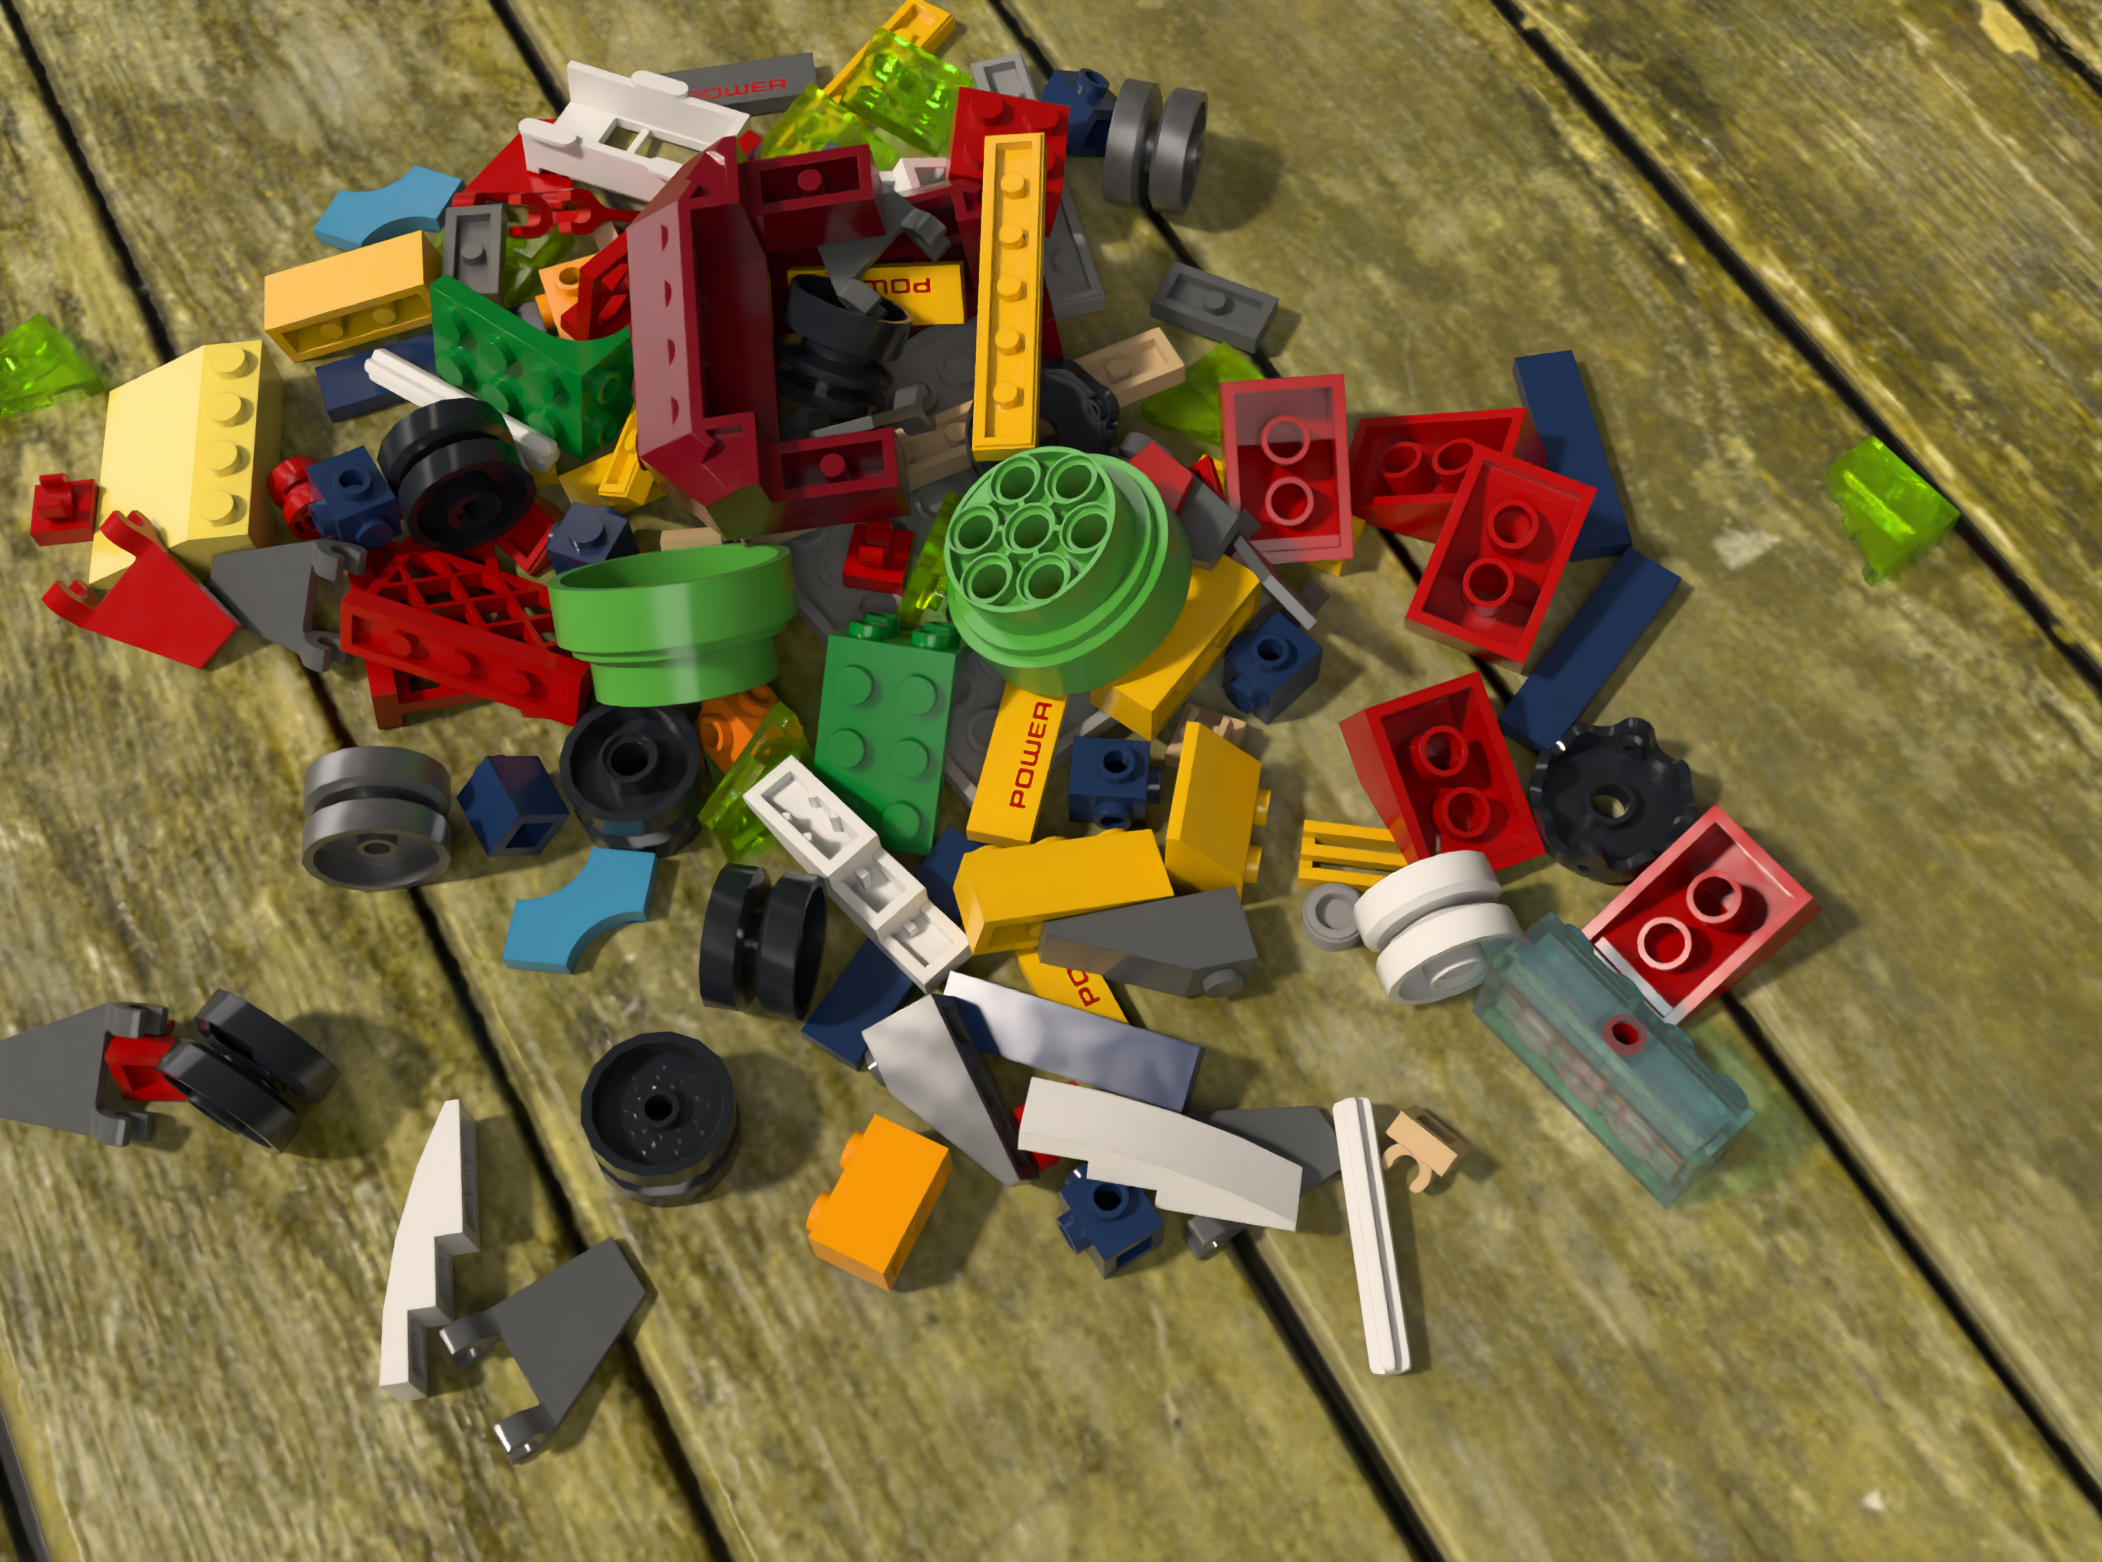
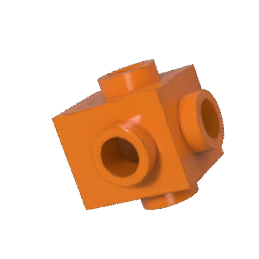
[693,684,804,785]

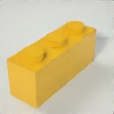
[264,230,443,363]
[1090,554,1262,742]
[953,828,1174,956]

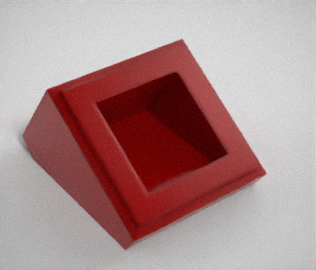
[493,496,566,577]

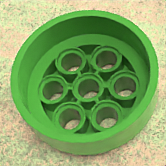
[944,446,1192,696]
[547,543,799,707]

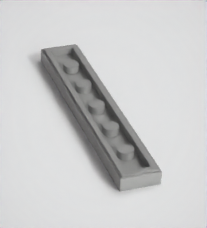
[971,53,1106,321]

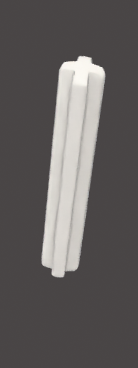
[364,349,561,472]
[1332,1097,1412,1376]

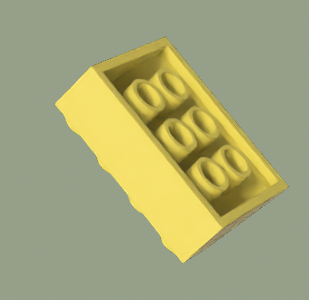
[89,340,285,591]

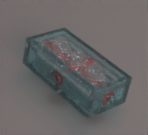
[1472,911,1757,1210]

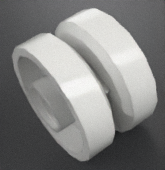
[1352,850,1527,1006]

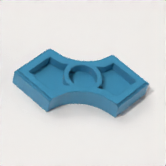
[313,165,465,251]
[502,847,659,974]

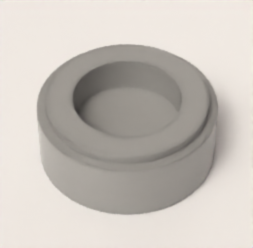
[1301,883,1362,952]

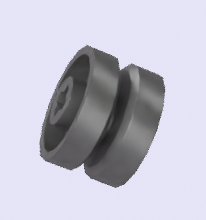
[1103,78,1208,216]
[302,745,451,891]

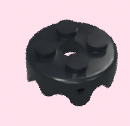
[965,358,1120,478]
[1526,717,1698,882]

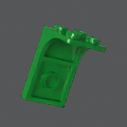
[429,273,634,461]
[813,612,974,856]

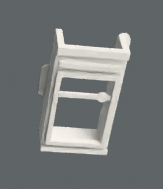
[518,60,751,204]

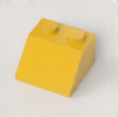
[1165,721,1271,902]

